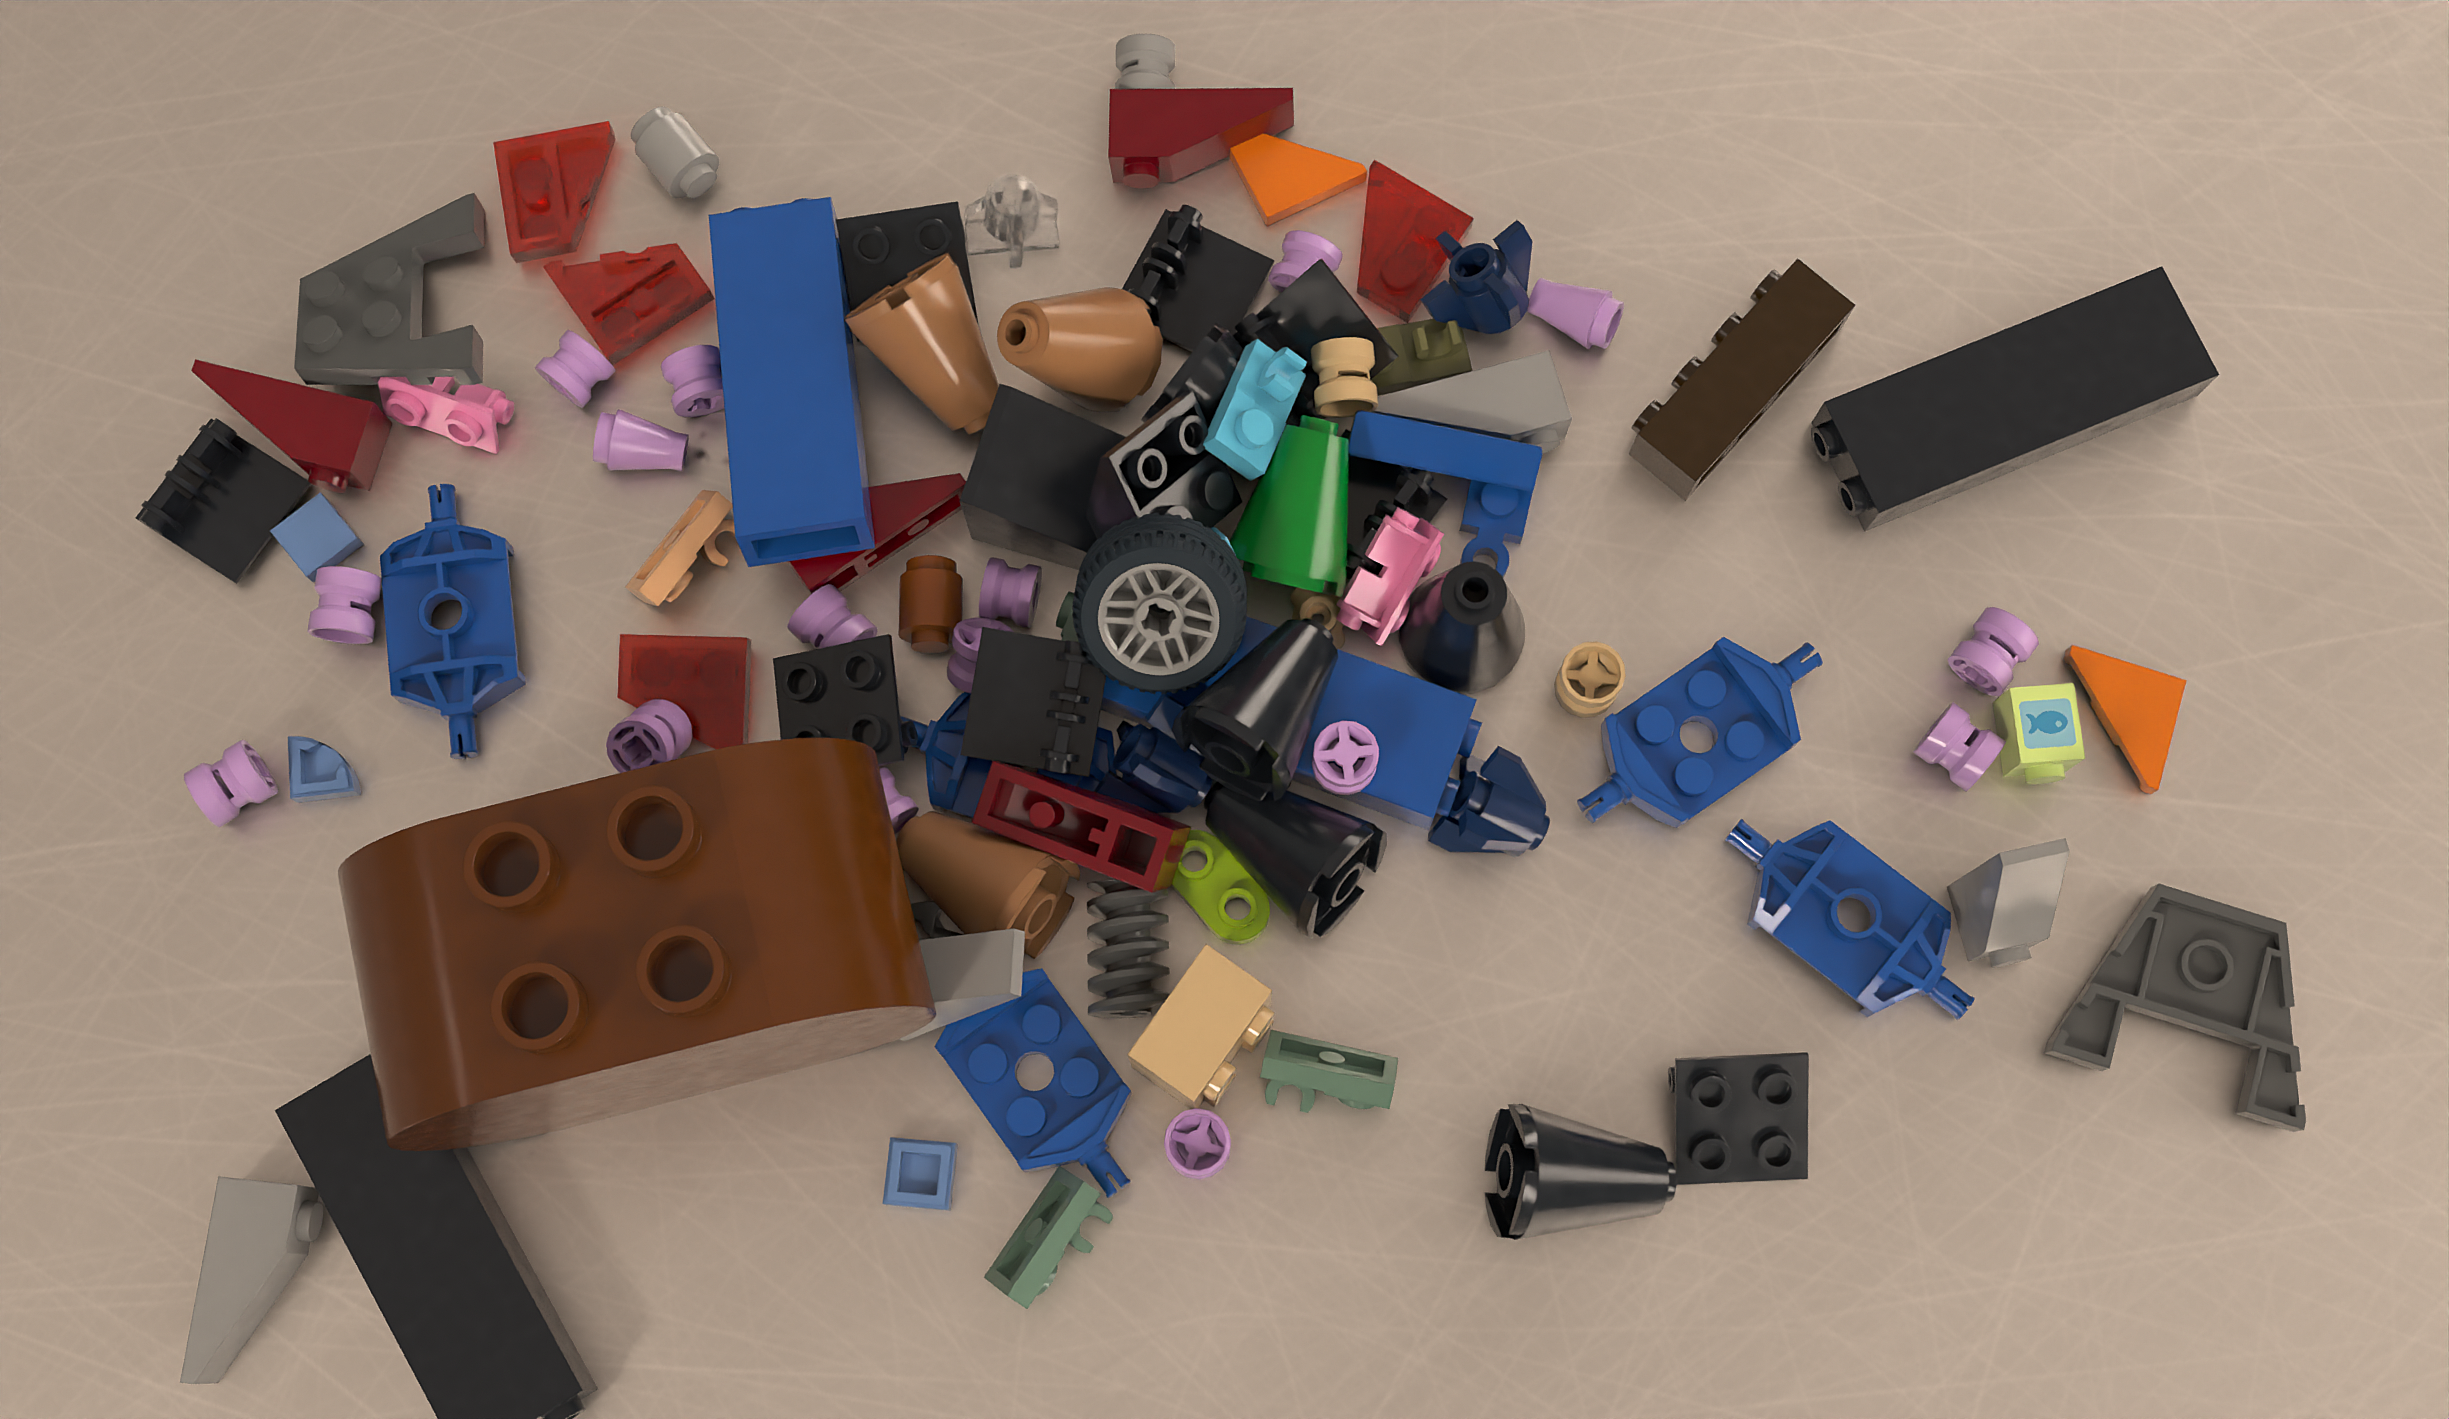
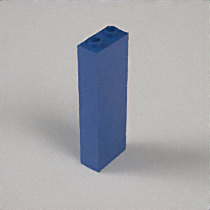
[708,197,875,567]
[1100,616,1482,830]

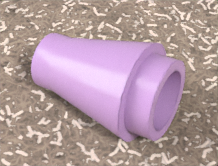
[1527,278,1624,349]
[593,409,689,471]

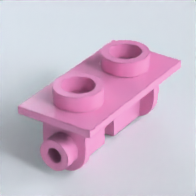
[378,377,514,454]
[1336,507,1444,646]

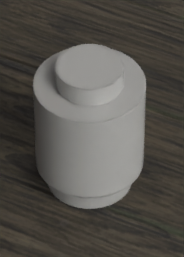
[631,107,719,198]

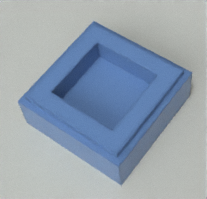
[270,492,364,583]
[883,1137,958,1211]

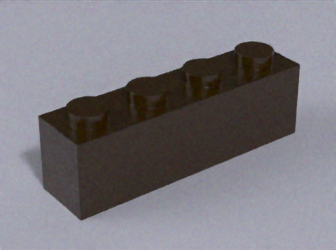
[1629,258,1855,501]

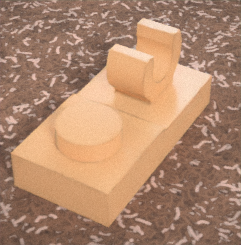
[625,490,735,607]

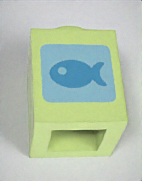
[1992,683,2085,784]

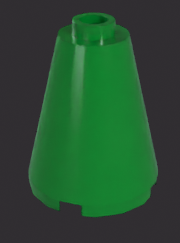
[1229,415,1349,597]

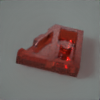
[493,121,616,263]
[1356,159,1474,323]
[543,243,715,365]
[617,634,752,749]

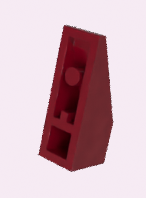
[1108,88,1294,189]
[191,359,393,493]
[787,473,966,595]
[971,761,1192,893]

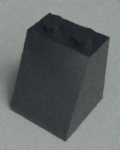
[960,384,1126,570]

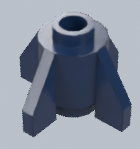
[1420,220,1533,334]
[1093,694,1213,813]
[1428,746,1550,857]

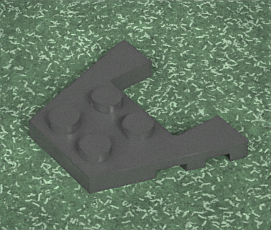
[294,193,484,385]
[2044,884,2306,1132]

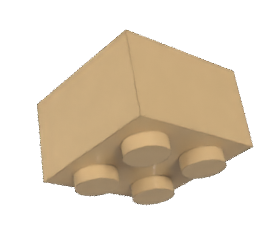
[1127,944,1275,1109]

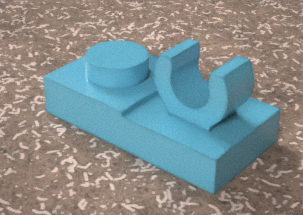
[1203,339,1307,481]

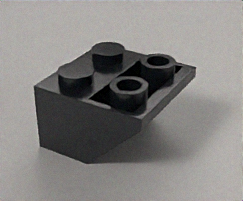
[1086,391,1243,539]

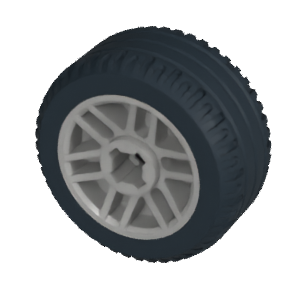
[1072,513,1247,694]

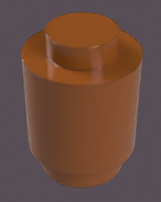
[898,555,963,654]

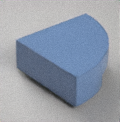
[288,736,361,803]

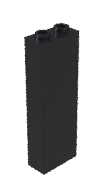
[1811,266,2219,532]
[275,1054,598,1419]

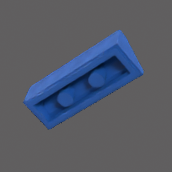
[1349,410,1543,491]

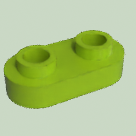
[1171,829,1270,945]

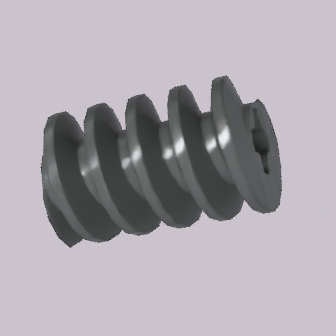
[1087,879,1170,1018]

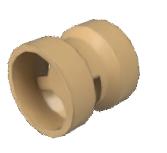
[1311,337,1378,418]
[1554,641,1626,718]

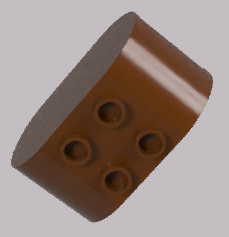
[338,738,937,1151]

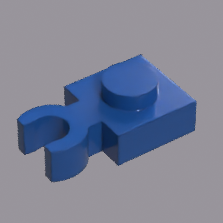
[1459,480,1533,578]

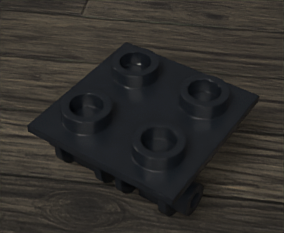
[836,201,978,342]
[1122,205,1274,352]
[1233,258,1399,420]
[136,418,311,584]
[1340,429,1448,579]
[960,627,1106,777]
[773,634,918,766]
[1668,1052,1809,1185]

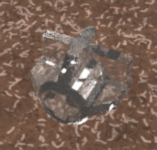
[964,174,1060,268]

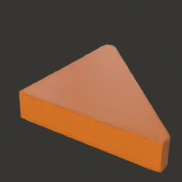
[1229,133,1367,226]
[2063,645,2187,794]

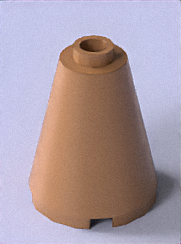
[844,253,999,435]
[997,287,1162,412]
[896,811,1080,959]

